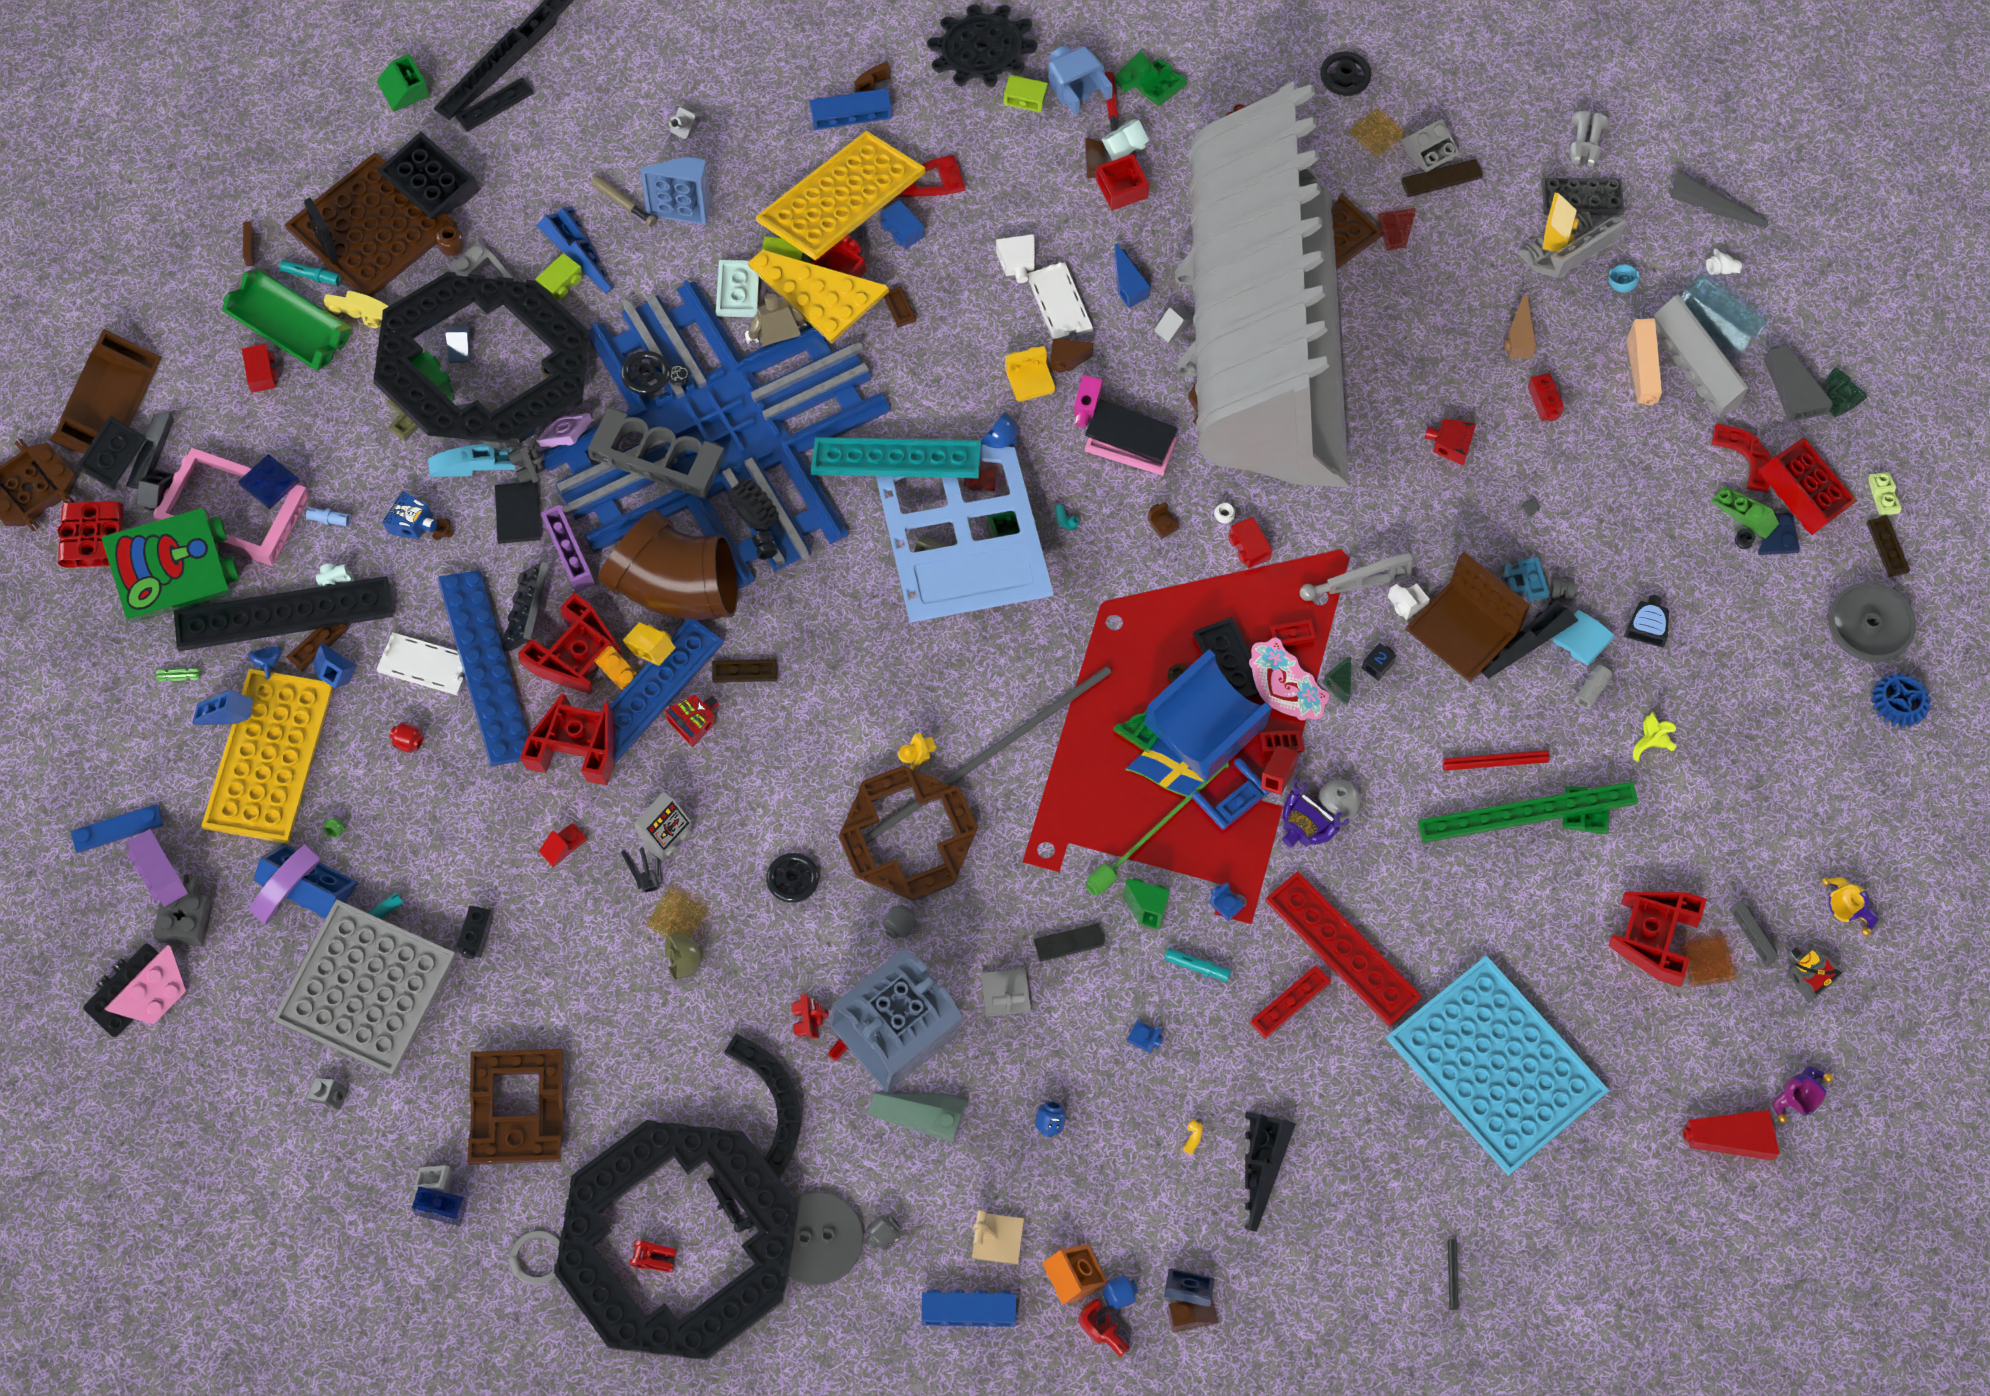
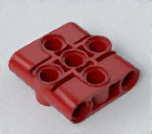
[57,501,124,568]

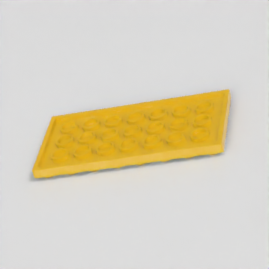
[756,130,925,260]
[201,669,334,844]

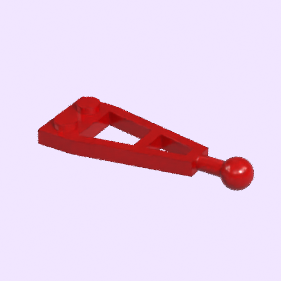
[896,155,965,197]

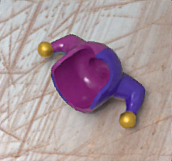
[1772,1066,1833,1123]

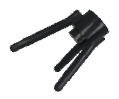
[621,847,662,893]

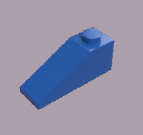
[192,690,253,725]

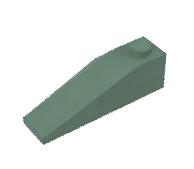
[867,1093,968,1143]

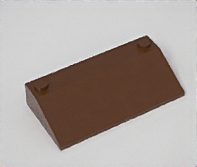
[50,329,161,454]

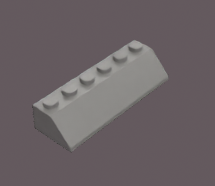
[1653,294,1748,418]

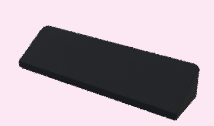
[126,413,174,489]

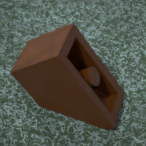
[1050,338,1094,373]
[1167,1300,1218,1333]

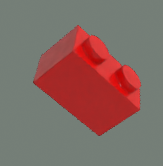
[241,343,278,393]
[1228,517,1272,569]

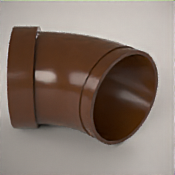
[598,509,738,620]

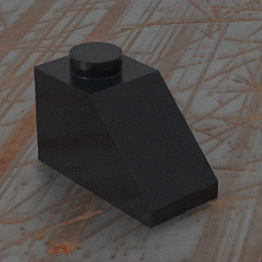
[137,470,174,510]

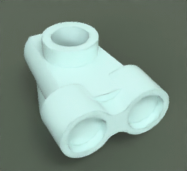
[316,564,354,587]

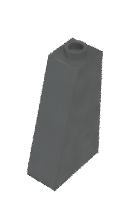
[1765,346,1833,422]

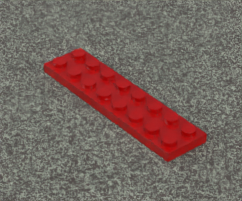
[1265,871,1423,1028]

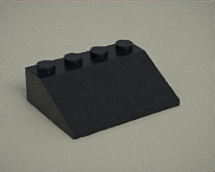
[377,131,480,220]

